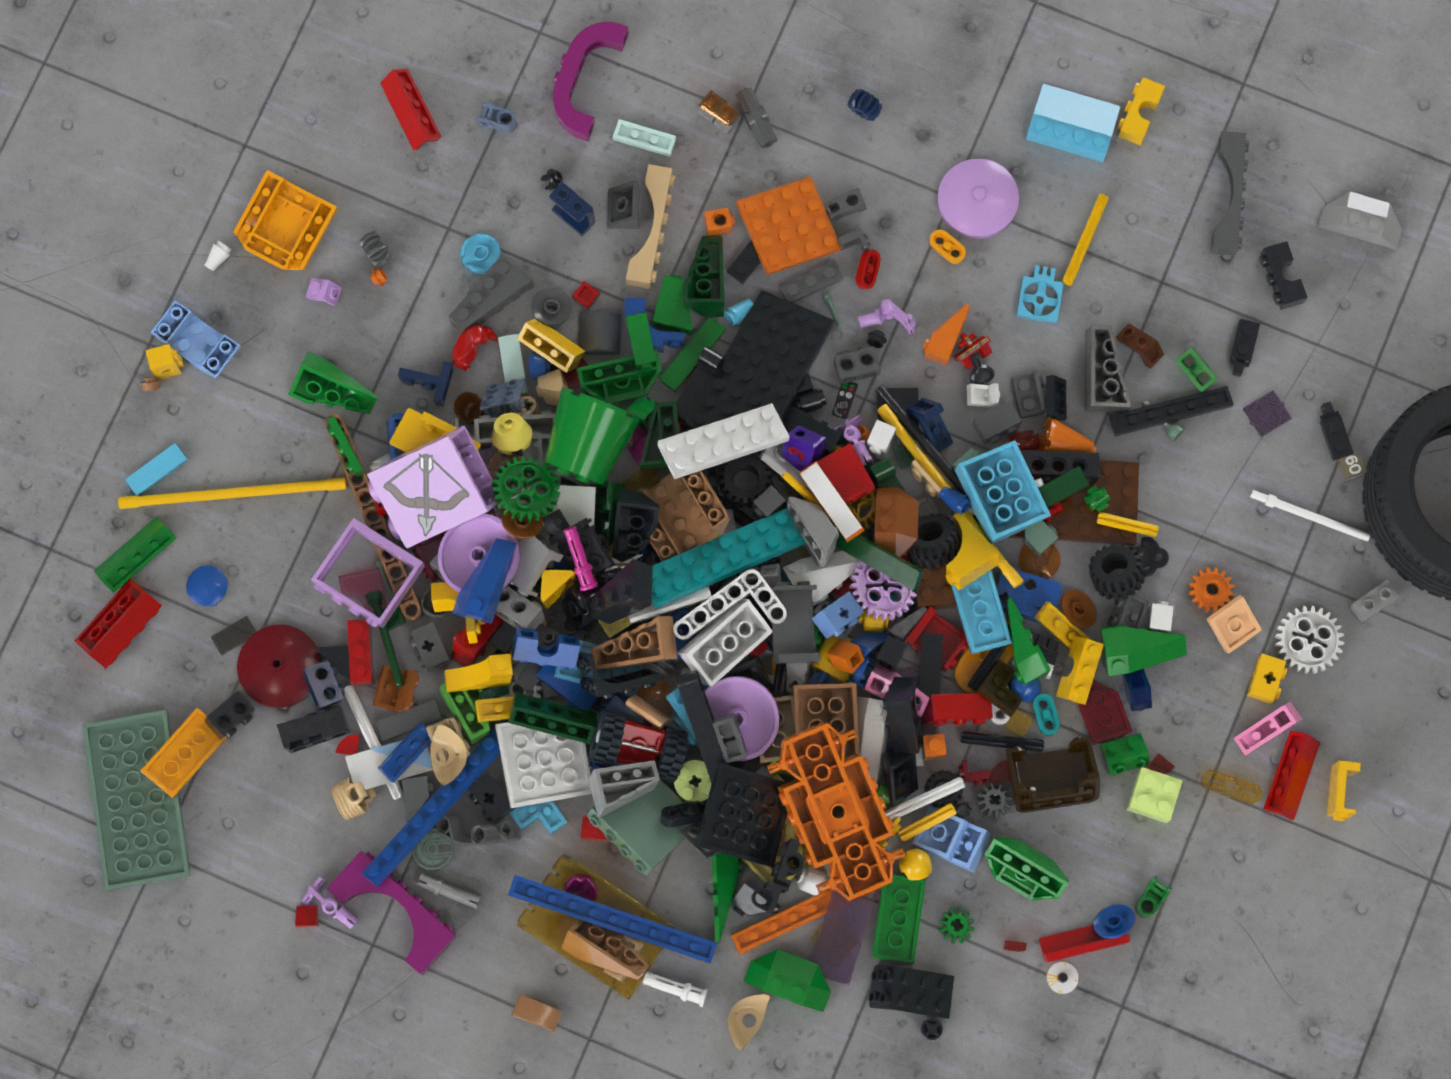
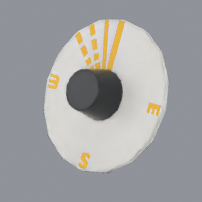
[1047,962,1078,994]

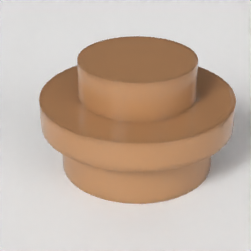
[140,377,161,391]

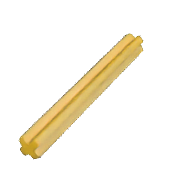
[1062,194,1109,286]

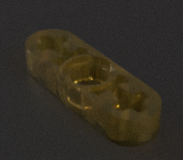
[1201,770,1262,804]

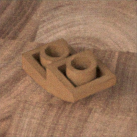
[511,995,562,1032]

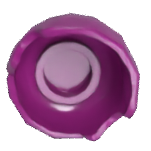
[564,873,598,901]

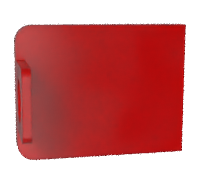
[817,443,875,506]

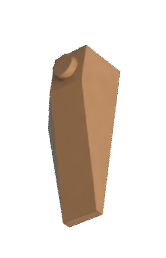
[561,920,649,980]

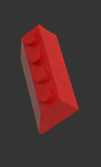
[74,579,162,669]

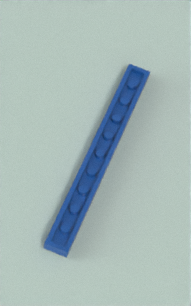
[361,719,508,888]
[508,875,717,964]

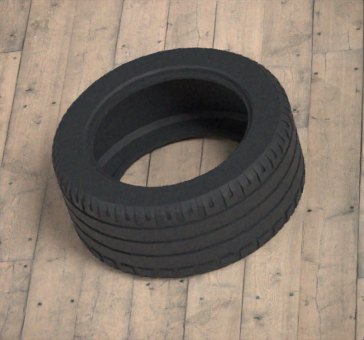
[1362,385,1451,601]

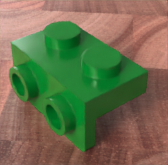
[1100,733,1149,775]

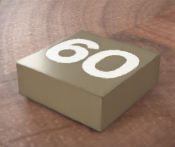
[1338,452,1366,480]

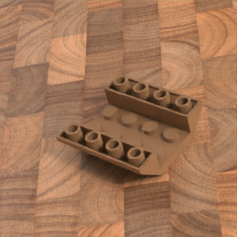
[637,470,730,562]

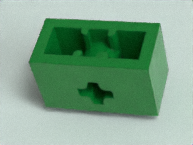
[1175,347,1219,392]

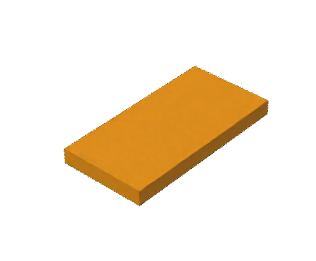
[140,708,227,799]

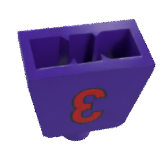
[781,426,826,472]

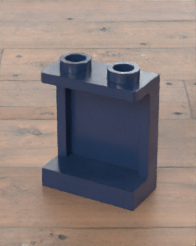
[549,182,595,236]

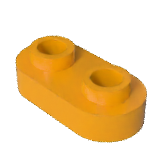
[929,230,966,264]

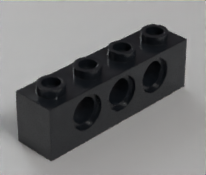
[1020,450,1100,486]

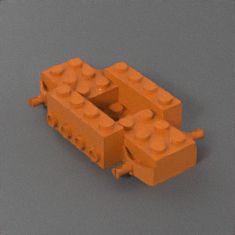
[767,723,905,901]

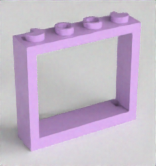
[311,518,425,628]

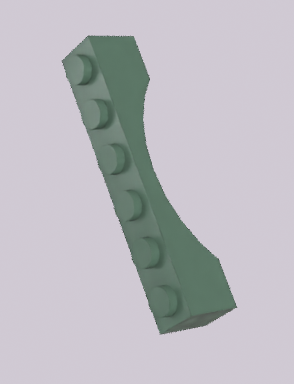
[952,447,1058,558]

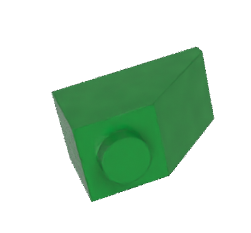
[627,397,658,432]

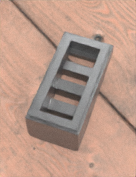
[887,607,927,639]

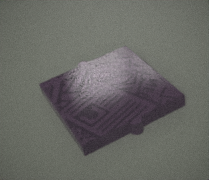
[1243,390,1292,437]

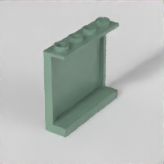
[587,779,695,876]

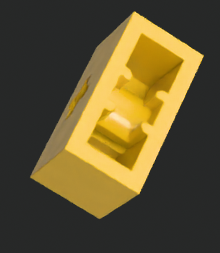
[145,344,184,380]
[1246,653,1288,704]

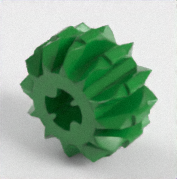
[938,908,975,944]

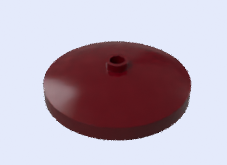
[237,625,321,708]

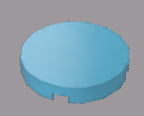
[460,234,501,274]

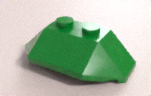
[577,350,662,404]
[984,837,1069,901]
[744,949,831,1012]

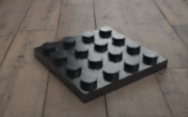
[695,762,788,867]

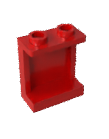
[905,606,969,672]

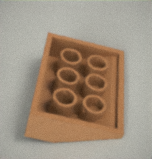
[793,683,860,758]

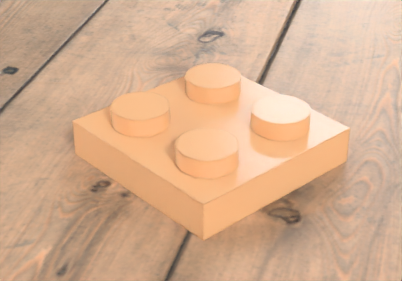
[1207,595,1262,654]

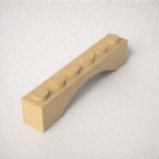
[626,164,676,289]

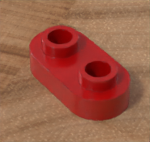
[855,250,881,289]

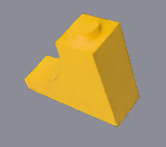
[946,513,1000,591]
[444,654,513,692]

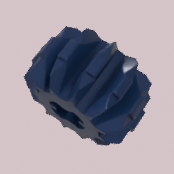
[847,89,883,121]

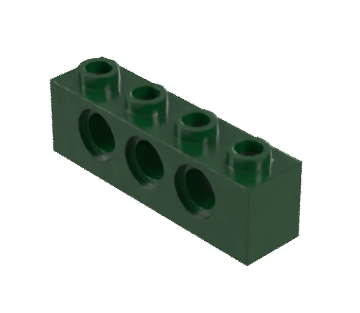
[508,692,597,744]

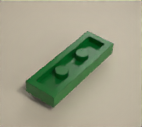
[326,416,365,477]

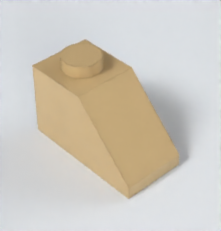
[536,369,568,406]

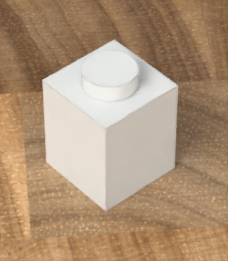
[1147,601,1174,632]

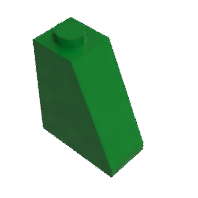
[653,274,694,336]
[626,312,656,369]

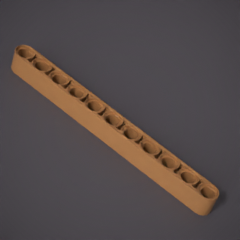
[325,414,423,622]

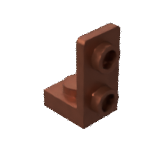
[1116,324,1164,369]

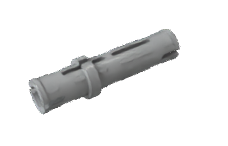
[417,874,481,909]

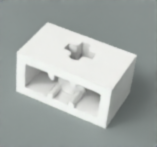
[866,420,896,459]

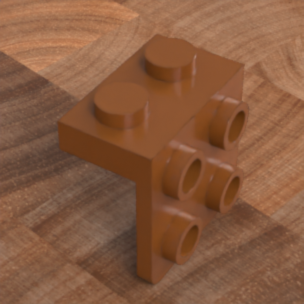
[372,665,419,712]

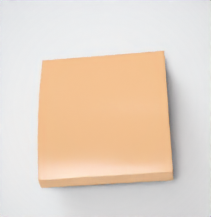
[625,695,672,729]

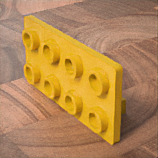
[389,408,481,452]

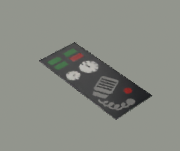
[831,382,858,420]

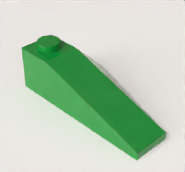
[288,352,378,414]
[1100,625,1187,676]

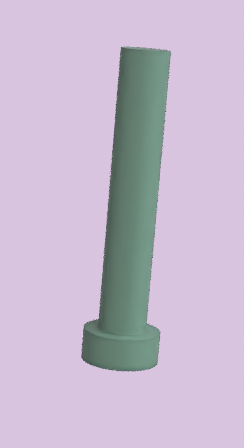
[823,294,842,327]

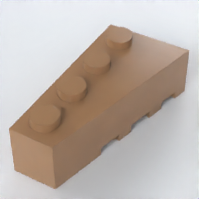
[590,616,678,670]

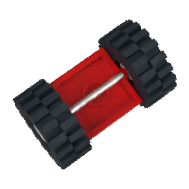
[589,710,688,782]

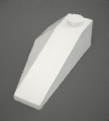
[783,551,861,606]
[857,697,890,785]

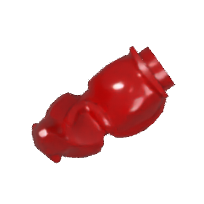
[452,324,498,372]

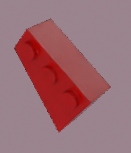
[451,615,504,667]

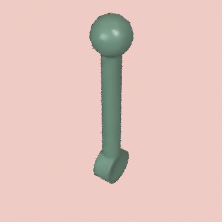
[375,560,395,601]

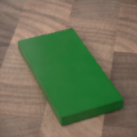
[871,874,926,964]

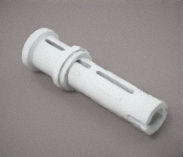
[643,971,709,1008]

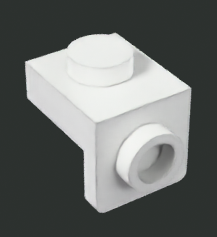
[967,383,1000,408]

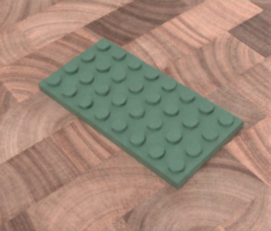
[83,710,191,891]

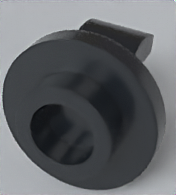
[541,169,563,190]

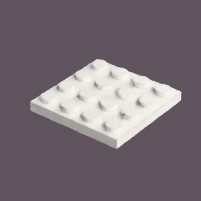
[495,723,592,809]

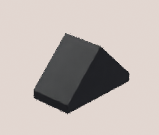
[316,645,350,680]

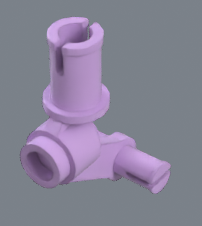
[858,299,916,334]
[834,414,873,466]
[301,876,358,929]

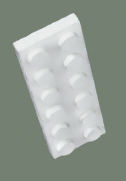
[657,403,789,479]

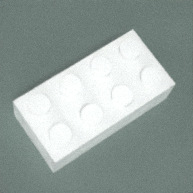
[678,598,772,687]

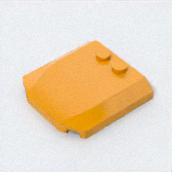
[233,170,339,270]

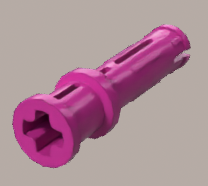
[563,526,598,591]

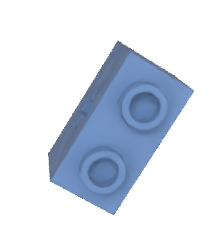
[812,592,864,639]

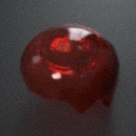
[1007,430,1041,451]

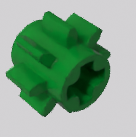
[1084,485,1110,512]

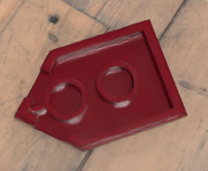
[1078,680,1132,745]

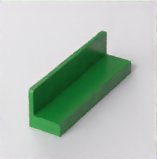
[94,517,176,593]

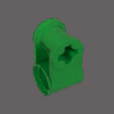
[1135,876,1172,918]

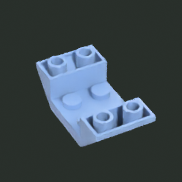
[150,300,241,379]

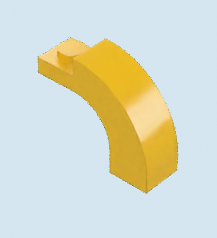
[431,582,485,644]

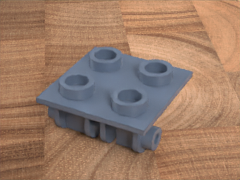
[480,379,526,416]

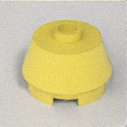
[491,413,532,455]

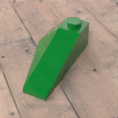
[1006,598,1051,687]
[712,854,743,943]

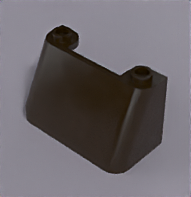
[1006,736,1100,813]

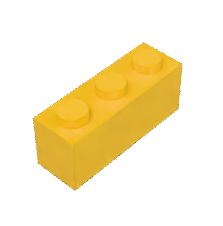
[517,318,585,373]

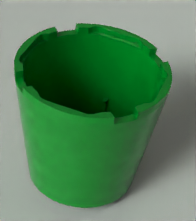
[544,387,640,485]

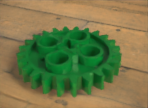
[491,456,560,523]

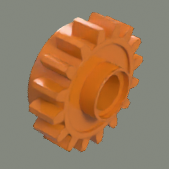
[1188,567,1235,613]

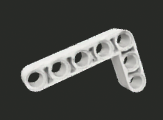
[673,569,787,640]

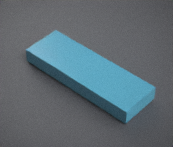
[125,443,188,496]

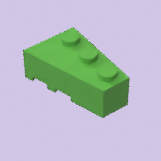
[439,683,490,745]

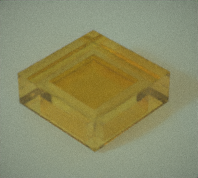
[1004,709,1034,738]

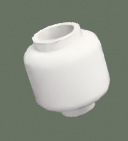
[796,865,827,896]

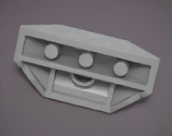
[1317,192,1402,250]
[787,497,839,567]

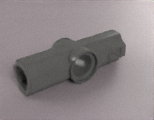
[736,87,777,148]

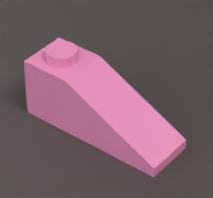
[864,664,930,717]
[1234,701,1302,756]

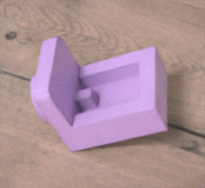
[305,278,342,306]

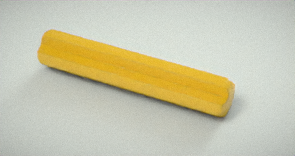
[1097,512,1159,537]
[898,803,957,841]

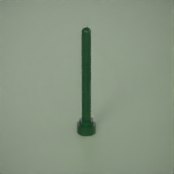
[365,591,404,687]

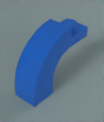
[624,298,685,353]

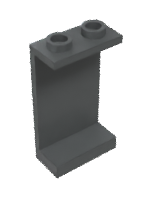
[770,581,820,664]

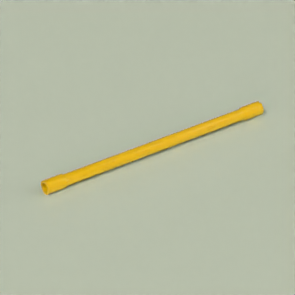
[877,404,1024,589]
[118,477,347,509]

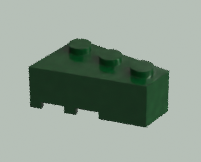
[640,401,679,471]

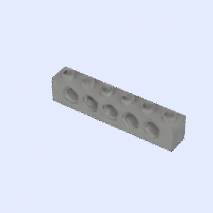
[429,554,545,630]

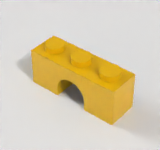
[1117,77,1165,146]
[1056,636,1104,705]

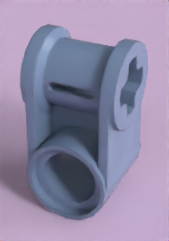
[476,102,517,133]

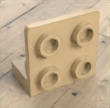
[911,454,955,500]

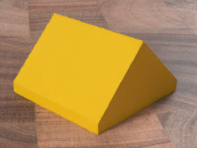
[541,570,577,609]

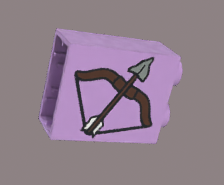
[367,425,499,549]

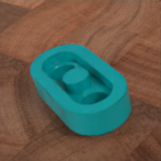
[1033,694,1060,736]

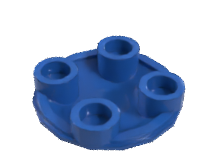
[186,565,228,607]

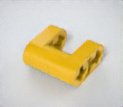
[810,634,852,684]

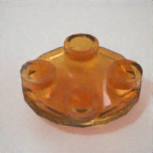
[636,681,674,717]

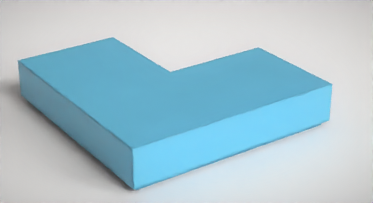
[509,801,568,835]

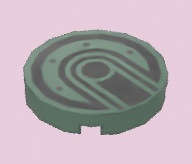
[411,828,454,871]

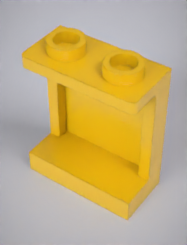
[1327,760,1361,821]

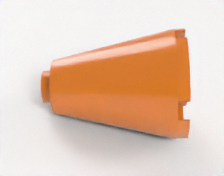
[1036,417,1096,453]

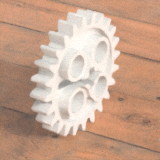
[1275,606,1345,674]

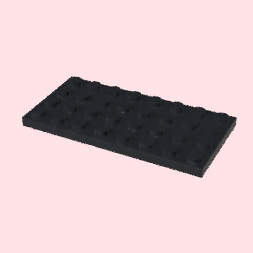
[686,290,835,459]

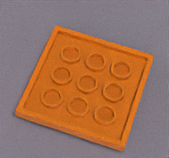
[736,176,841,276]

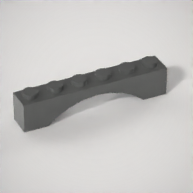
[1210,131,1249,256]

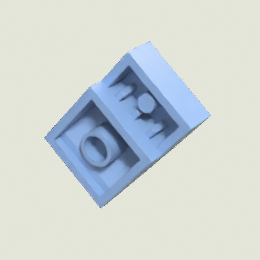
[912,806,992,873]

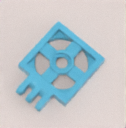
[1016,265,1064,324]

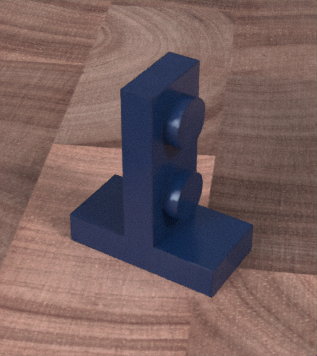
[398,361,454,407]
[906,398,953,452]

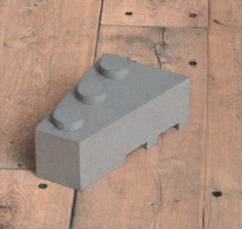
[588,760,660,818]

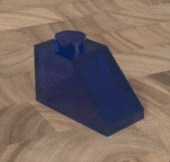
[1122,669,1152,711]

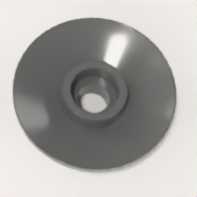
[531,288,572,326]

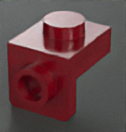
[958,760,990,786]

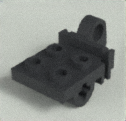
[543,509,614,582]
[751,838,805,914]

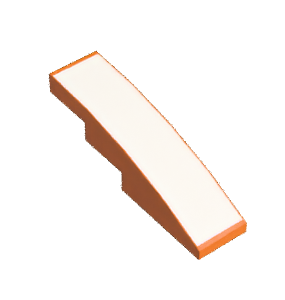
[799,461,865,543]

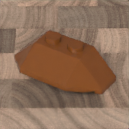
[875,487,919,557]

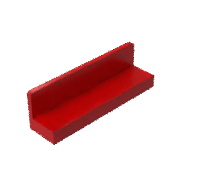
[380,68,441,150]
[1263,730,1320,821]
[1039,925,1130,963]

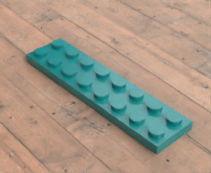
[651,508,806,609]

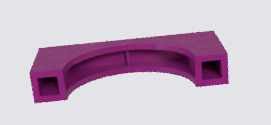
[327,851,457,975]

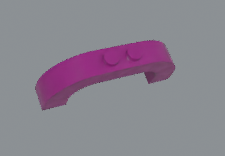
[553,22,629,141]

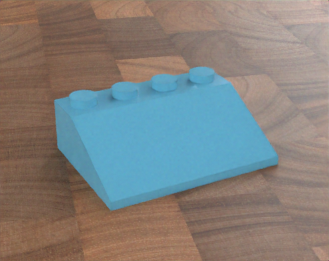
[1026,83,1121,162]
[955,440,1051,544]

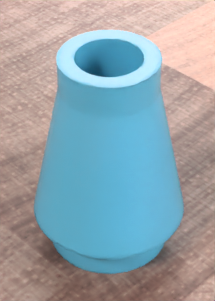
[724,298,754,326]

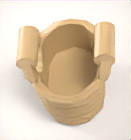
[331,776,378,821]

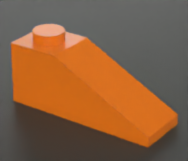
[922,304,970,366]

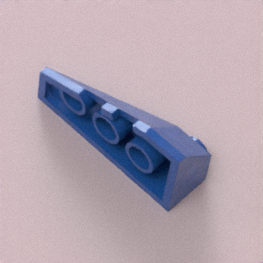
[452,538,517,624]

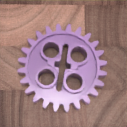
[849,557,917,621]

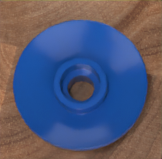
[1093,904,1135,939]

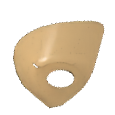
[430,725,467,785]
[728,994,770,1050]

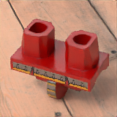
[952,333,992,369]

